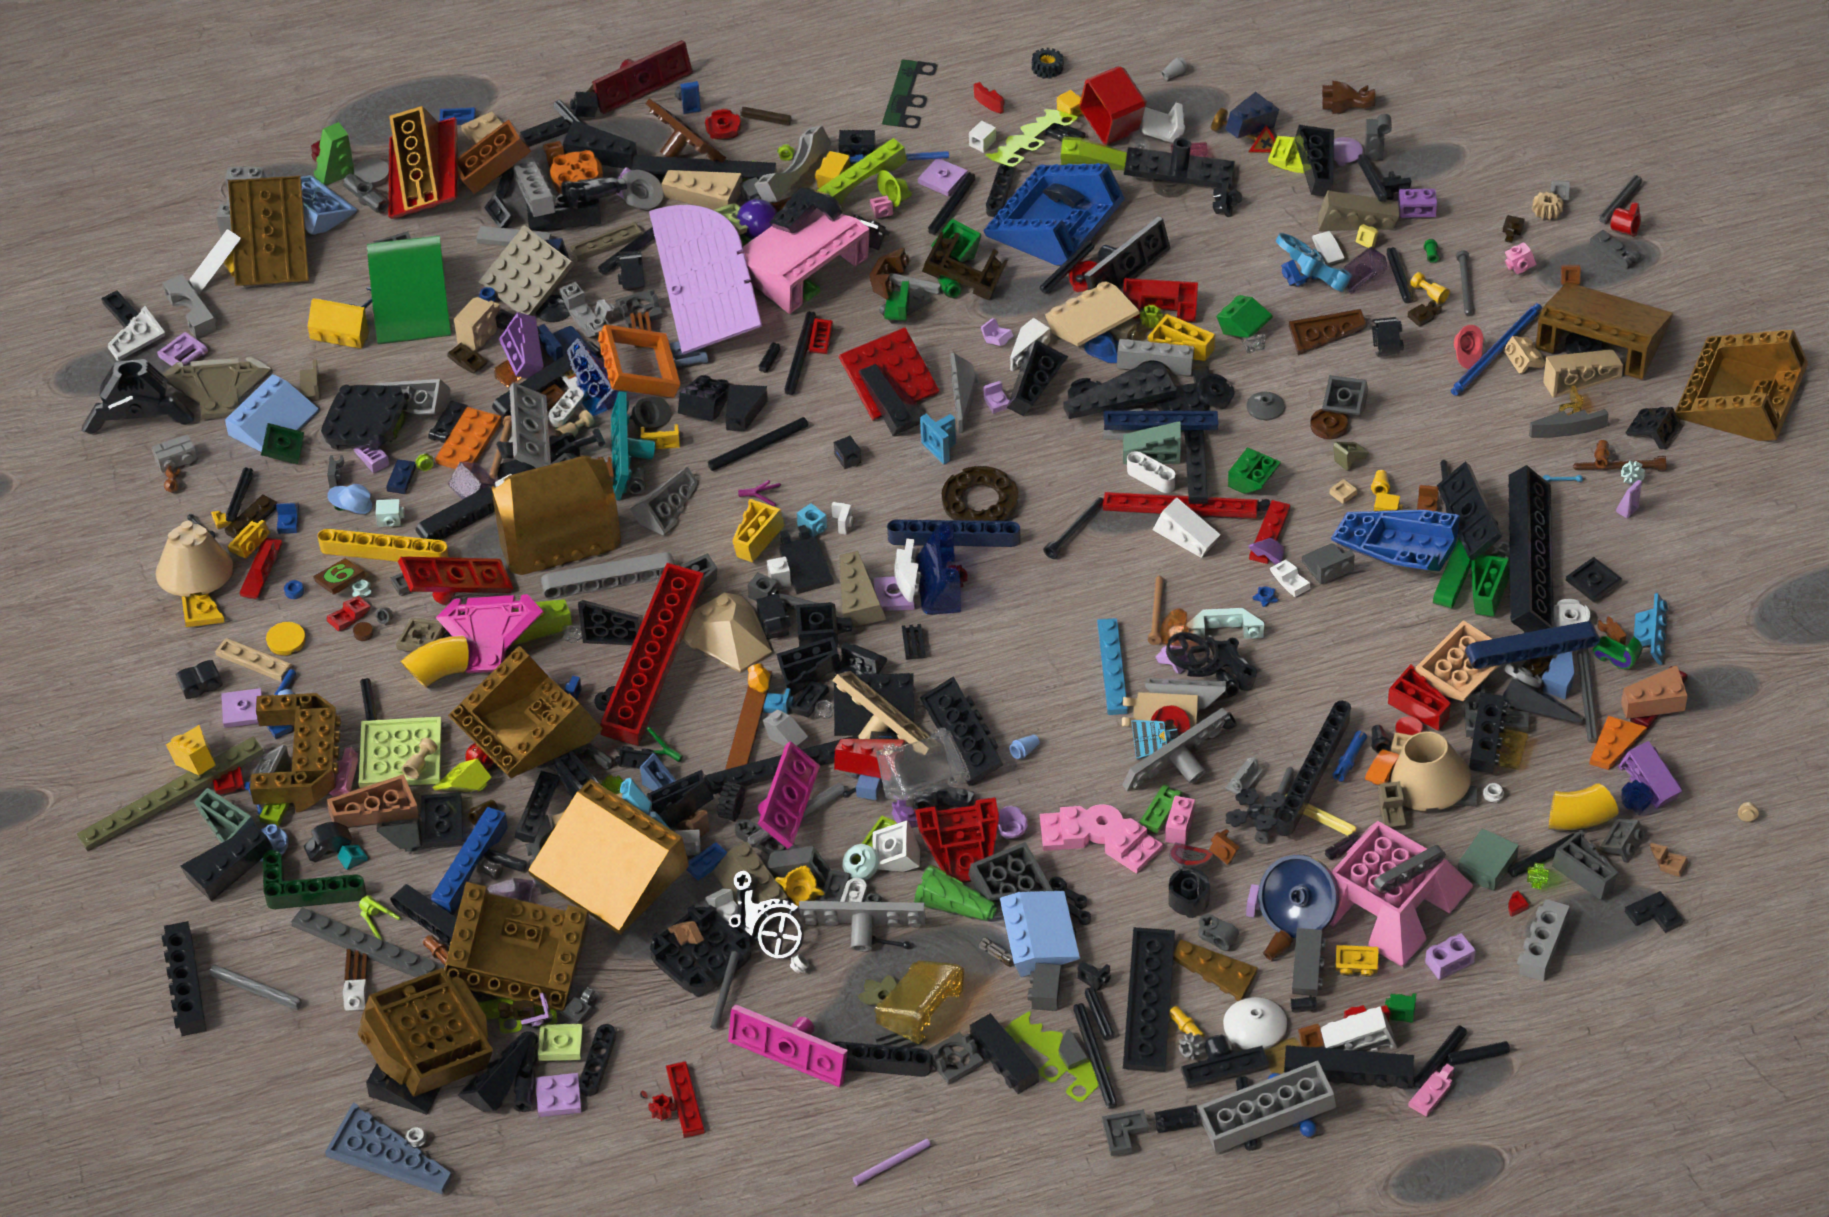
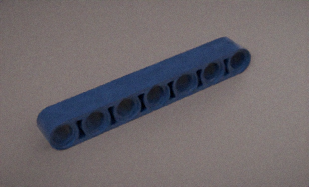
[887,519,1020,547]
[1465,621,1600,669]

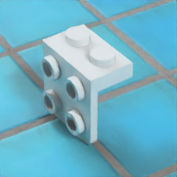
[1142,103,1185,143]

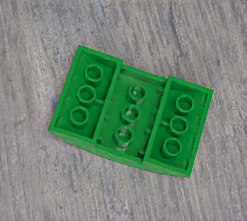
[367,235,451,344]

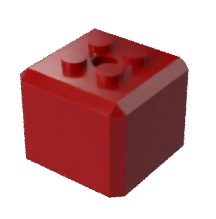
[1079,66,1147,145]

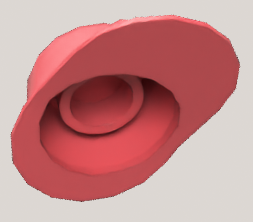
[1454,325,1483,369]

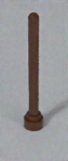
[1573,456,1666,471]

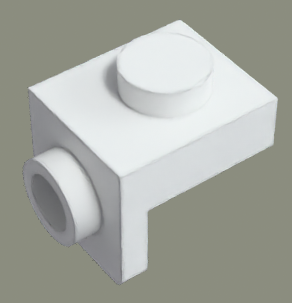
[832,502,853,534]

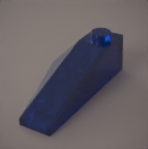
[567,338,628,416]

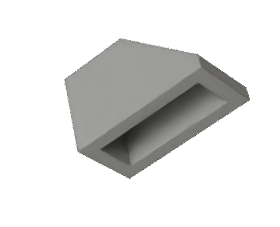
[763,709,809,748]

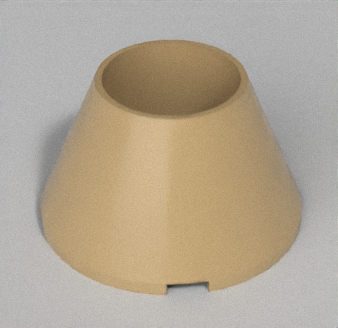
[1390,732,1471,811]

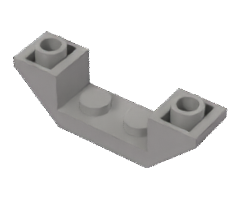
[559,282,610,337]

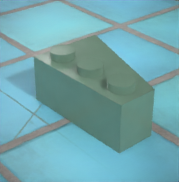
[1123,421,1181,464]

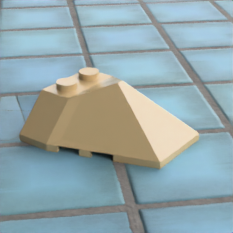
[682,592,772,673]

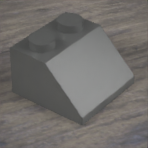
[1322,375,1369,415]

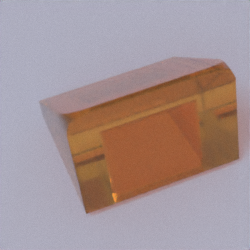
[494,360,521,387]

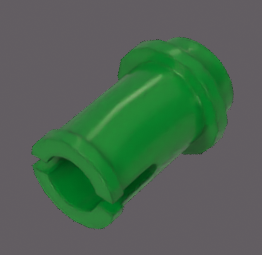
[1423,239,1439,263]

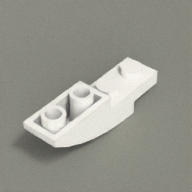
[894,539,921,602]

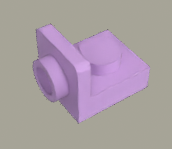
[983,381,1009,414]
[1246,884,1260,917]

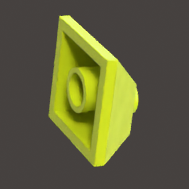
[432,759,492,792]

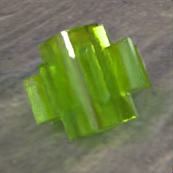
[600,774,623,795]
[1527,863,1549,889]

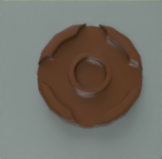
[1310,409,1348,440]

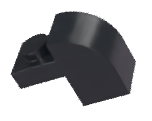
[304,822,353,863]

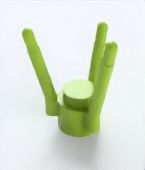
[359,895,401,940]

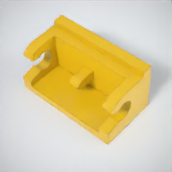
[640,424,680,449]

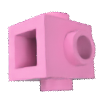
[1505,243,1536,275]

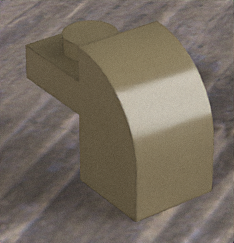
[1378,781,1406,830]

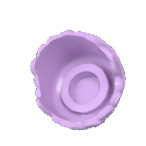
[997,806,1028,839]

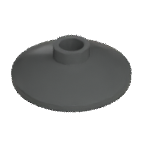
[1247,392,1284,421]

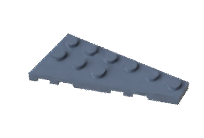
[325,1102,452,1195]

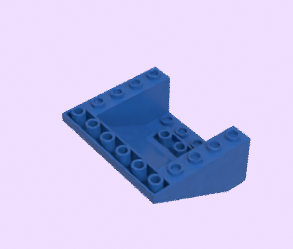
[983,163,1125,265]

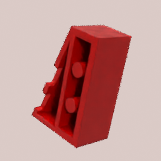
[1388,664,1451,731]
[834,739,905,781]

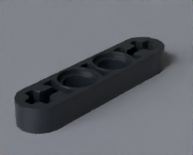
[986,164,1014,217]
[579,1024,616,1096]

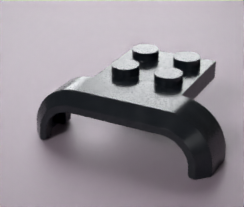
[769,187,844,234]

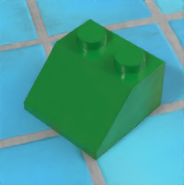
[1216,295,1273,338]

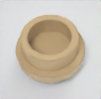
[1738,802,1759,822]

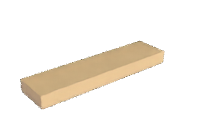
[215,638,293,682]

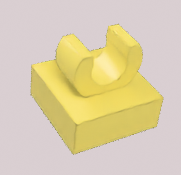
[1356,224,1379,249]

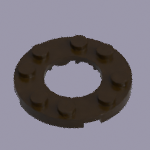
[942,466,1018,521]

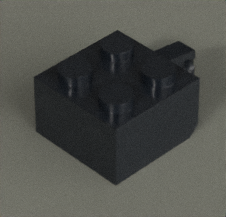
[796,602,852,647]

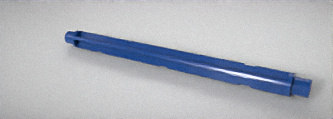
[1451,303,1542,396]

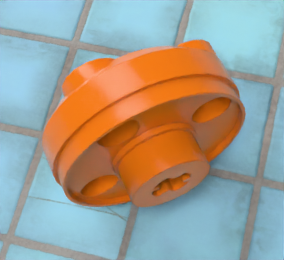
[550,150,603,194]

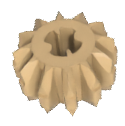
[1532,191,1564,221]

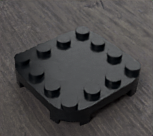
[321,385,408,451]
[650,905,751,997]

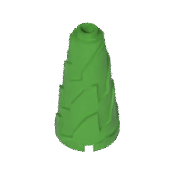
[914,865,997,921]

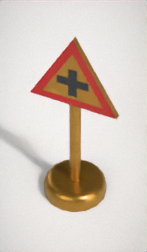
[1211,107,1276,153]

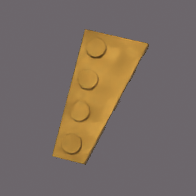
[1173,940,1258,1001]

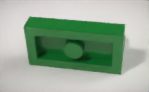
[884,281,910,320]

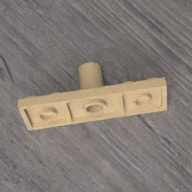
[833,671,941,755]

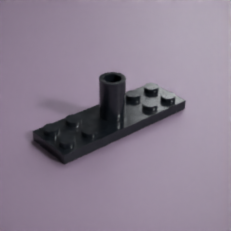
[1124,137,1235,190]
[1085,217,1171,290]
[1437,461,1502,561]

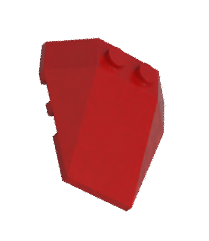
[915,797,999,883]

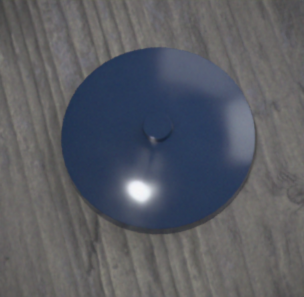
[1258,854,1339,938]

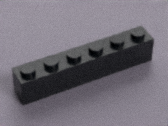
[1284,1045,1414,1089]

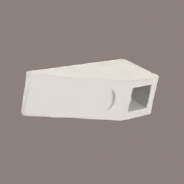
[1010,318,1050,371]

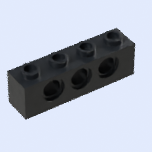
[1469,692,1507,773]

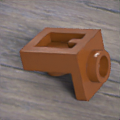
[543,141,564,167]
[1417,485,1439,511]

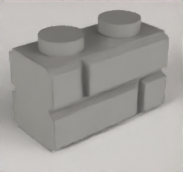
[152,434,197,472]

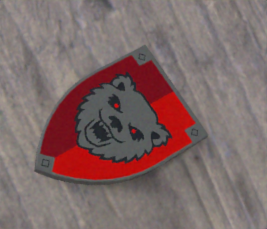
[1169,843,1214,871]

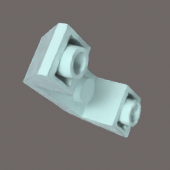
[1185,608,1264,641]

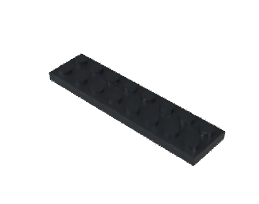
[1123,927,1175,1072]

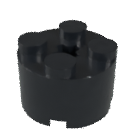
[1372,317,1404,356]
[1168,868,1210,918]

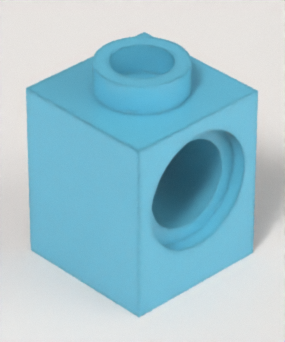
[797,503,827,537]

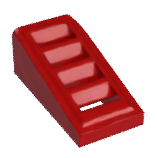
[809,318,833,354]

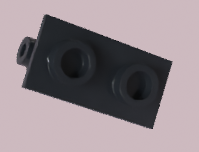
[615,746,657,769]
[1154,1105,1201,1133]

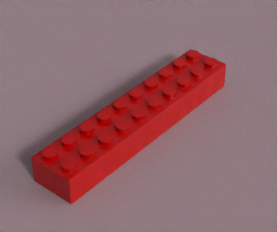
[600,563,704,746]

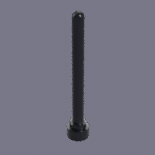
[1043,497,1104,559]

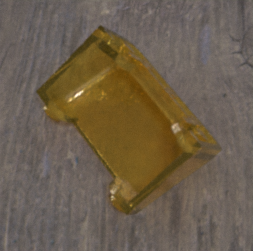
[875,960,964,1044]

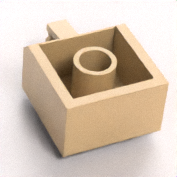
[454,297,500,351]

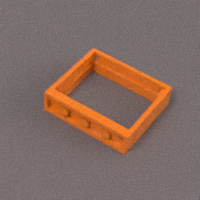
[598,324,681,398]

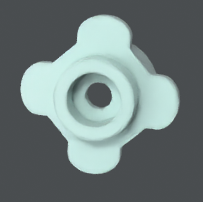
[352,579,372,597]

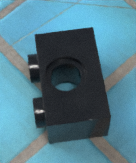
[838,130,876,157]

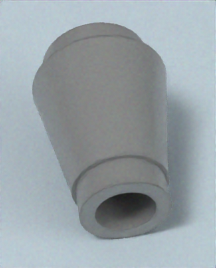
[1161,57,1188,80]

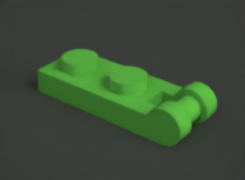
[1139,784,1183,834]

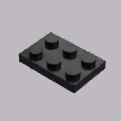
[421,792,463,848]

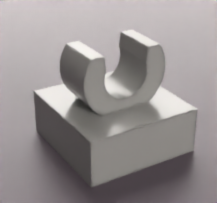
[1550,180,1570,200]
[594,300,617,323]

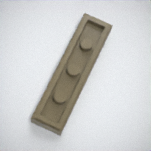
[570,222,643,262]

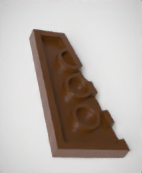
[1289,309,1366,355]

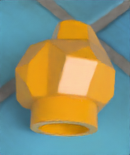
[747,663,771,693]

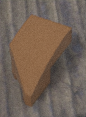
[1650,843,1688,877]
[668,921,704,945]

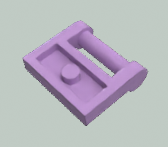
[158,332,208,366]

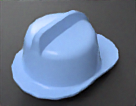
[328,484,372,514]

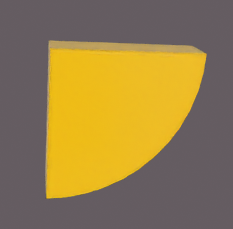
[211,511,232,529]

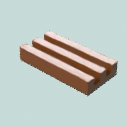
[630,312,651,348]

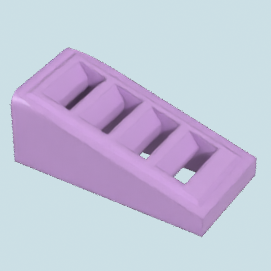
[354,445,389,474]
[1616,480,1642,518]

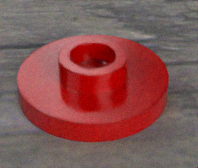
[1395,716,1422,735]

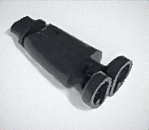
[561,177,627,210]

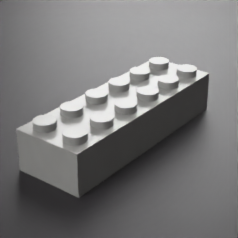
[1198,1061,1336,1153]

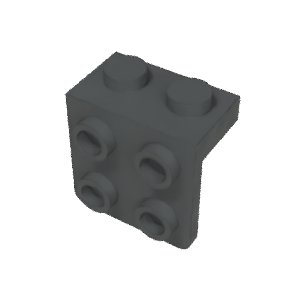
[1302,543,1355,585]

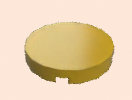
[266,622,306,656]

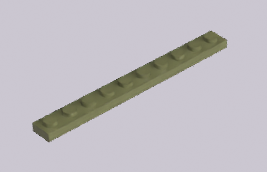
[76,736,264,851]

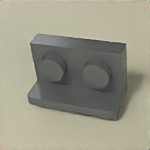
[1600,818,1645,863]

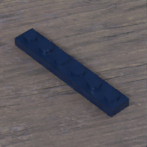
[1104,411,1218,430]

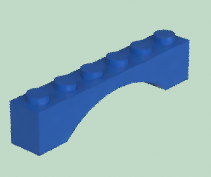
[431,807,508,915]

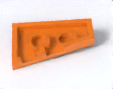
[1589,716,1647,770]

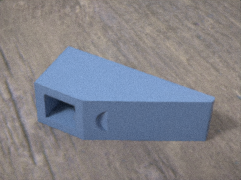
[1542,651,1574,699]

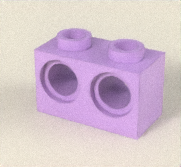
[1425,933,1476,980]

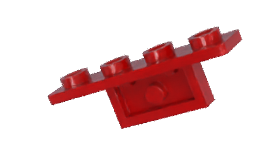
[239,538,282,599]

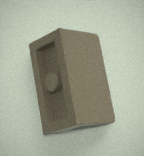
[300,359,320,401]

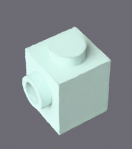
[376,499,405,527]

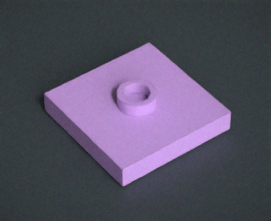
[918,159,967,196]
[221,688,262,728]

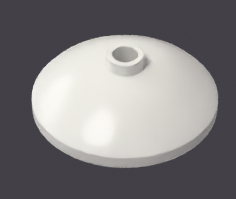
[1223,997,1287,1050]

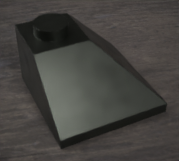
[376,818,421,852]

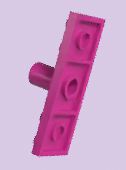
[758,741,820,849]
[728,1004,848,1088]

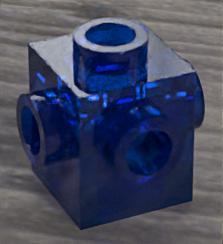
[1621,779,1654,815]

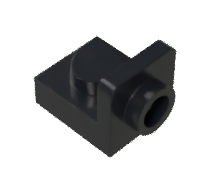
[1078,961,1111,991]

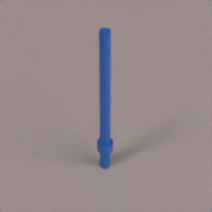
[850,151,949,164]

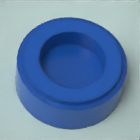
[284,580,304,599]

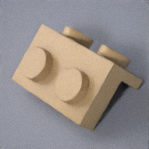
[1503,336,1545,374]

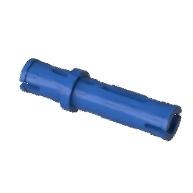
[1332,731,1367,782]

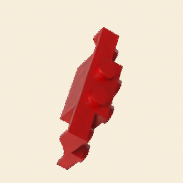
[1123,278,1198,322]

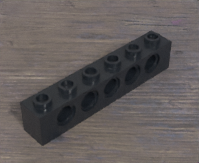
[161,921,206,1036]

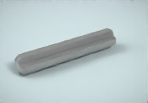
[890,273,941,294]

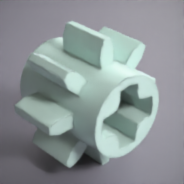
[1621,461,1645,485]

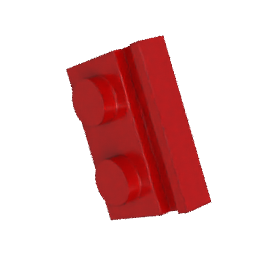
[213,766,245,795]

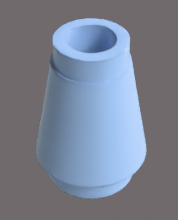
[1009,734,1040,759]

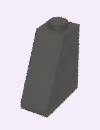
[766,846,830,888]

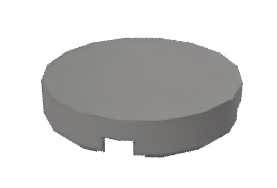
[354,158,389,187]
[1504,663,1543,688]

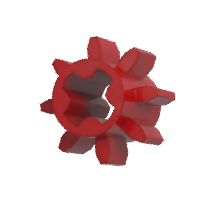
[648,1093,676,1121]

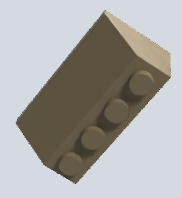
[713,842,789,927]

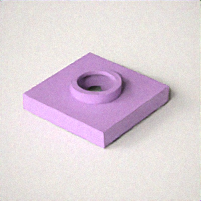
[874,577,914,611]

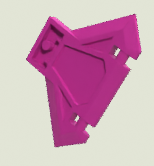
[436,594,544,674]

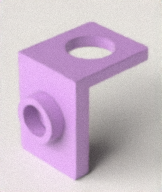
[521,993,551,1027]

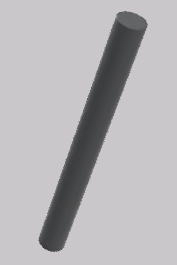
[710,951,739,1030]

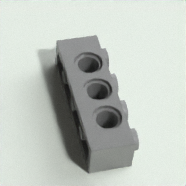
[1517,899,1569,981]

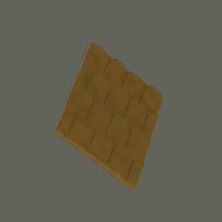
[228,176,309,286]

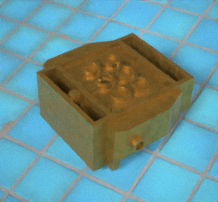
[357,968,493,1097]

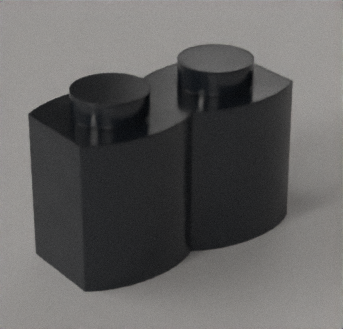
[176,660,223,699]

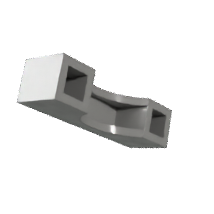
[162,274,217,339]
[1117,339,1194,376]

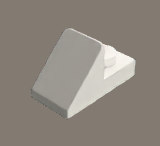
[705,889,738,923]

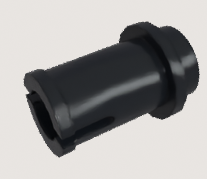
[1290,995,1317,1012]

